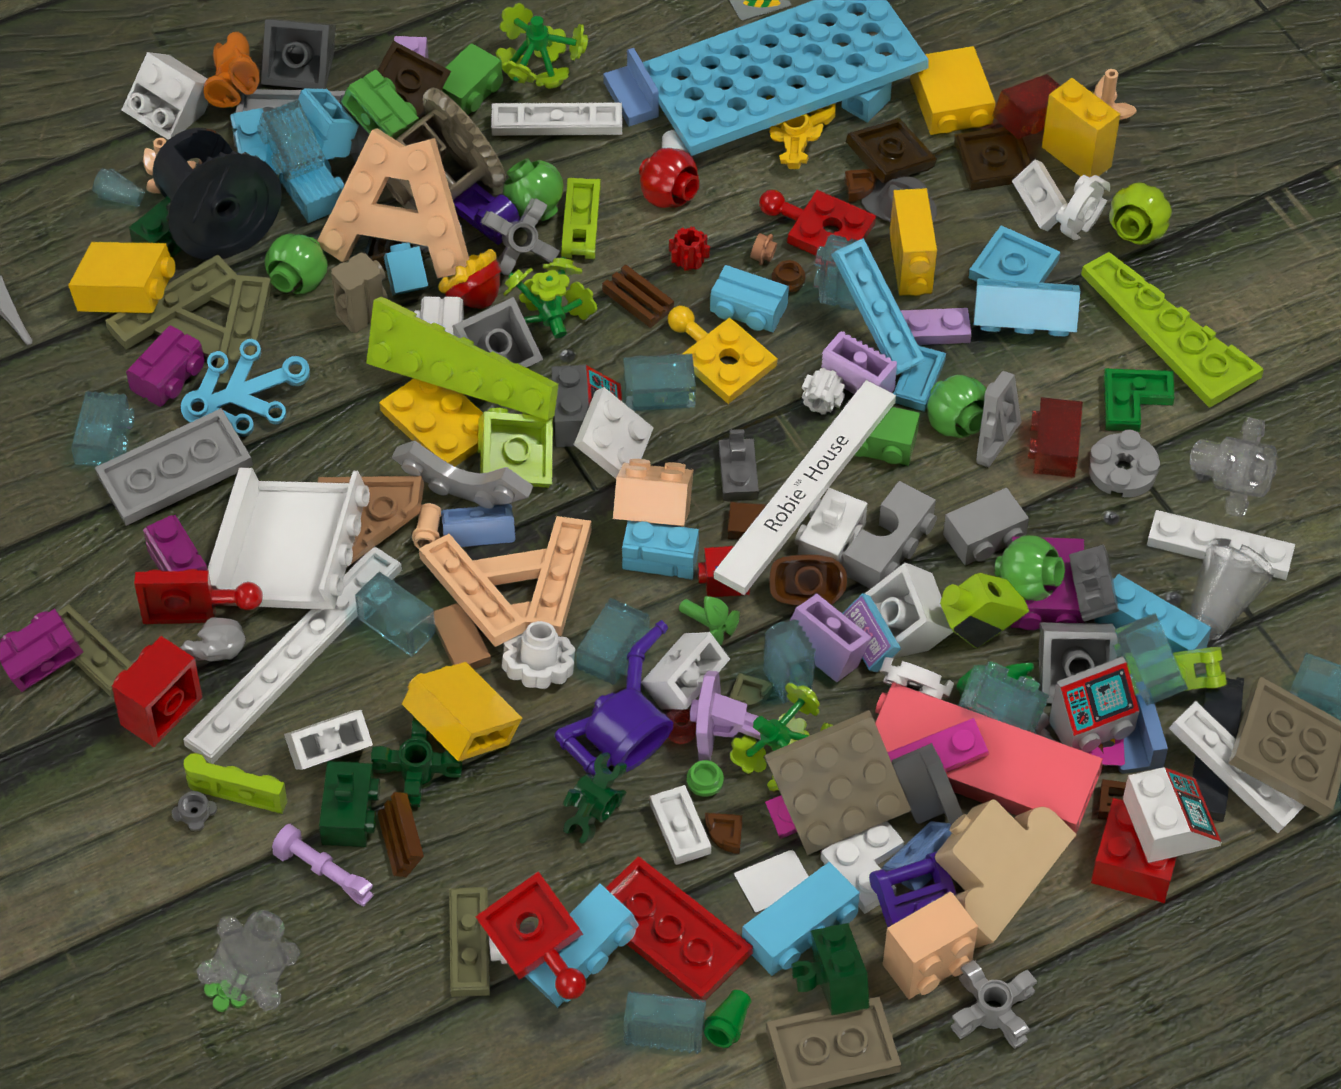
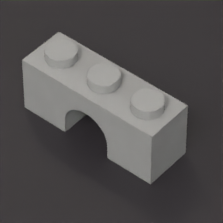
[843,481,937,589]

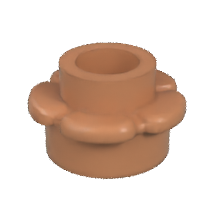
[750,233,777,265]

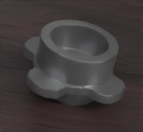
[172,791,217,831]

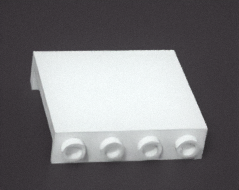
[207,468,370,610]

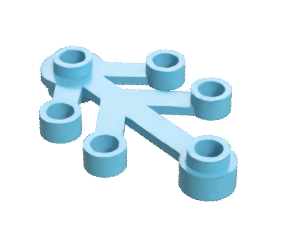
[181,339,310,437]

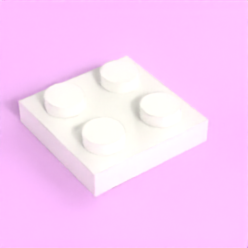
[574,387,654,478]

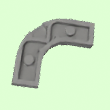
[392,440,533,509]

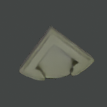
[729,673,774,710]

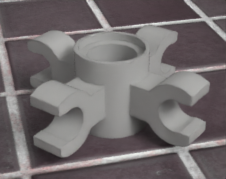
[480,198,560,276]
[951,960,1037,1049]

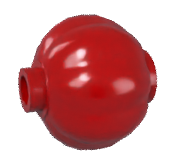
[639,148,699,208]

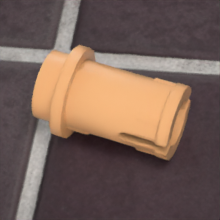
[411,503,441,549]

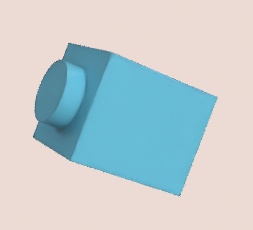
[384,242,428,296]

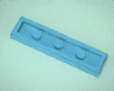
[831,238,926,375]

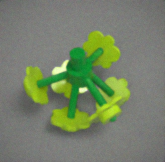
[496,3,588,89]
[503,257,597,339]
[730,683,833,791]

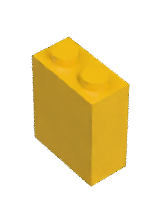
[910,46,996,135]
[1042,78,1121,177]
[890,188,937,296]
[68,242,175,313]
[402,662,522,761]

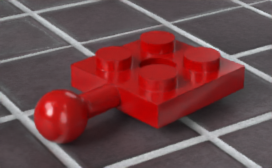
[759,190,876,264]
[134,569,263,624]
[475,871,586,1000]

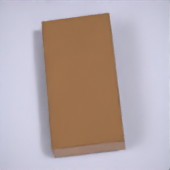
[430,603,491,669]

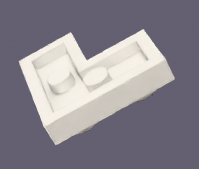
[820,821,904,914]

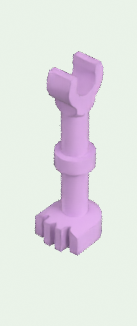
[272,824,373,907]

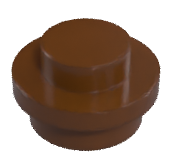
[772,260,806,292]

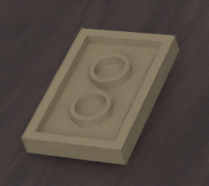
[766,997,901,1089]

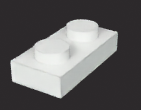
[1012,159,1067,232]
[650,785,711,865]

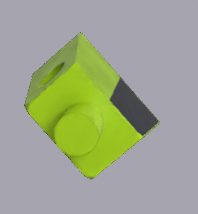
[940,573,1029,649]

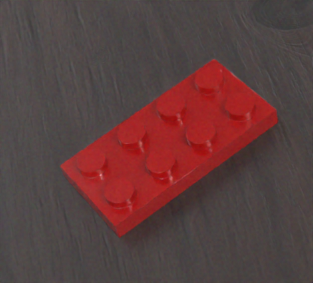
[606,856,753,1005]

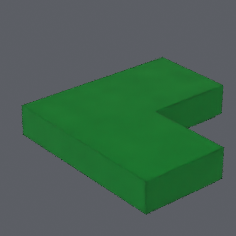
[1103,368,1175,432]

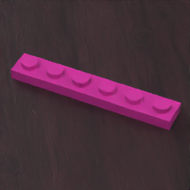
[765,718,989,839]

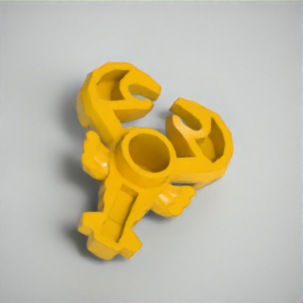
[765,95,836,169]

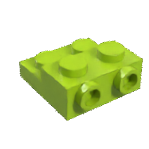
[478,408,553,488]

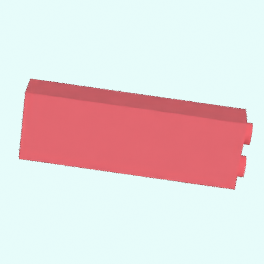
[875,682,1103,837]

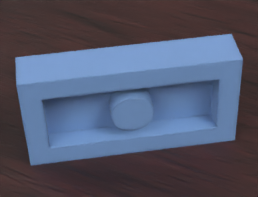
[603,48,659,126]
[1118,686,1168,774]

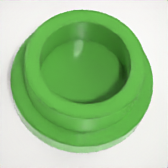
[687,760,724,797]

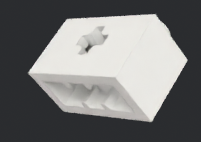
[641,632,730,709]
[284,710,373,770]

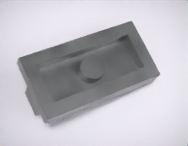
[718,429,759,501]
[1069,544,1119,621]

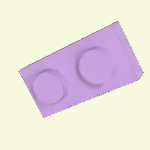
[901,308,971,345]

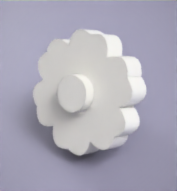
[502,621,575,689]

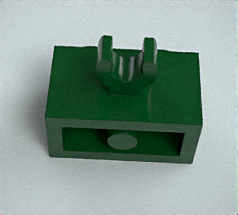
[319,761,380,847]
[791,923,870,1015]

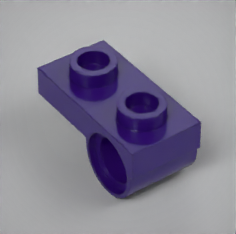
[453,183,521,245]

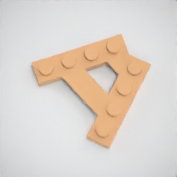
[317,128,469,279]
[419,516,592,647]

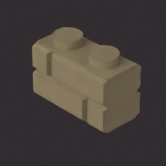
[331,252,388,333]

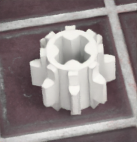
[801,368,845,414]

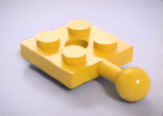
[668,306,778,404]

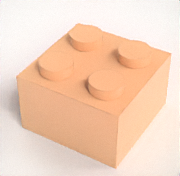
[613,459,694,526]
[883,892,978,999]

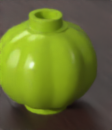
[1109,182,1172,245]

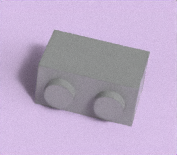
[943,487,1029,565]

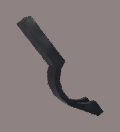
[1192,677,1244,822]

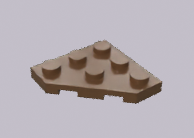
[318,476,424,567]

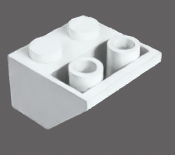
[122,52,209,140]

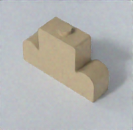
[935,800,1076,948]

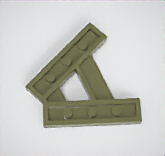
[105,255,272,391]

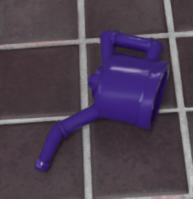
[555,620,674,776]

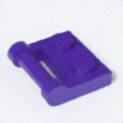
[869,851,956,928]

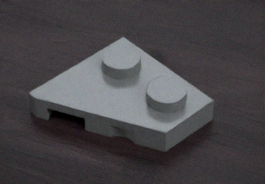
[976,371,1021,467]

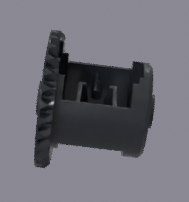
[153,128,281,260]

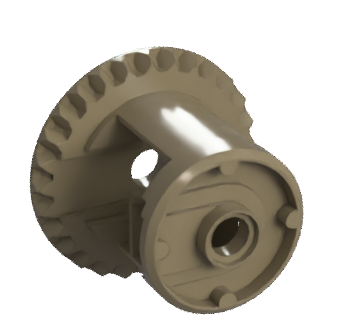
[386,87,506,210]

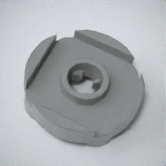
[1089,430,1160,498]

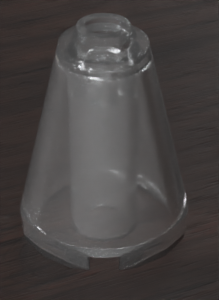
[1189,538,1274,642]

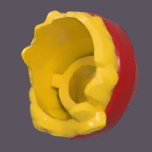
[438,249,502,309]

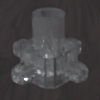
[1190,417,1278,517]
[197,910,300,1011]

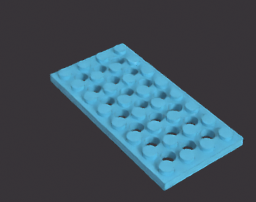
[642,0,929,156]

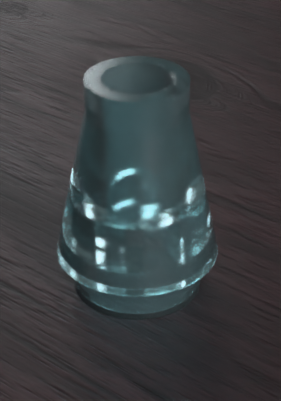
[92,168,145,208]

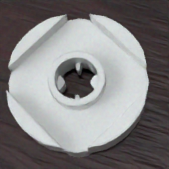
[1056,175,1110,240]
[880,657,954,699]

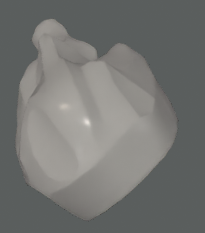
[179,618,246,661]

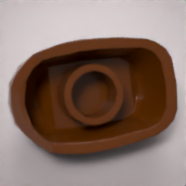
[769,555,847,606]

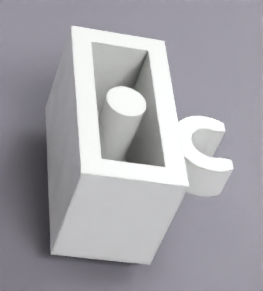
[795,488,868,565]

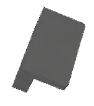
[891,743,963,825]

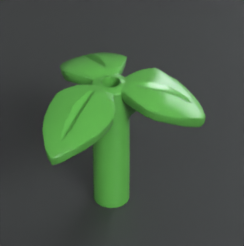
[679,596,740,646]

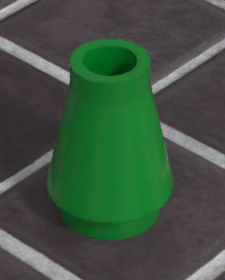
[704,989,752,1048]

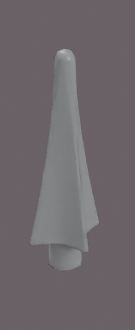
[0,275,32,346]

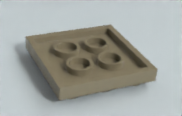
[1228,676,1341,817]
[764,710,911,855]

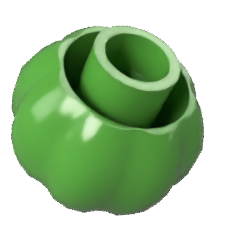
[503,158,563,221]
[265,234,328,294]
[927,375,986,438]
[995,535,1065,601]

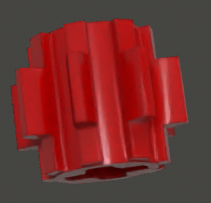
[669,226,710,271]

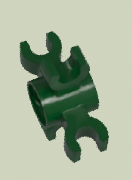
[371,717,462,807]
[562,752,627,844]

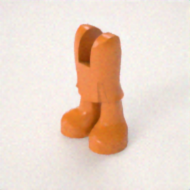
[203,32,259,108]

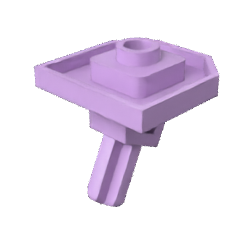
[690,671,769,761]

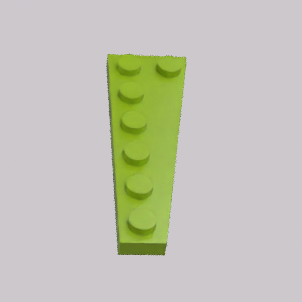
[1081,252,1264,408]
[366,297,559,420]

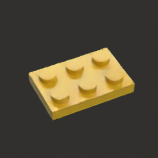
[379,379,483,467]

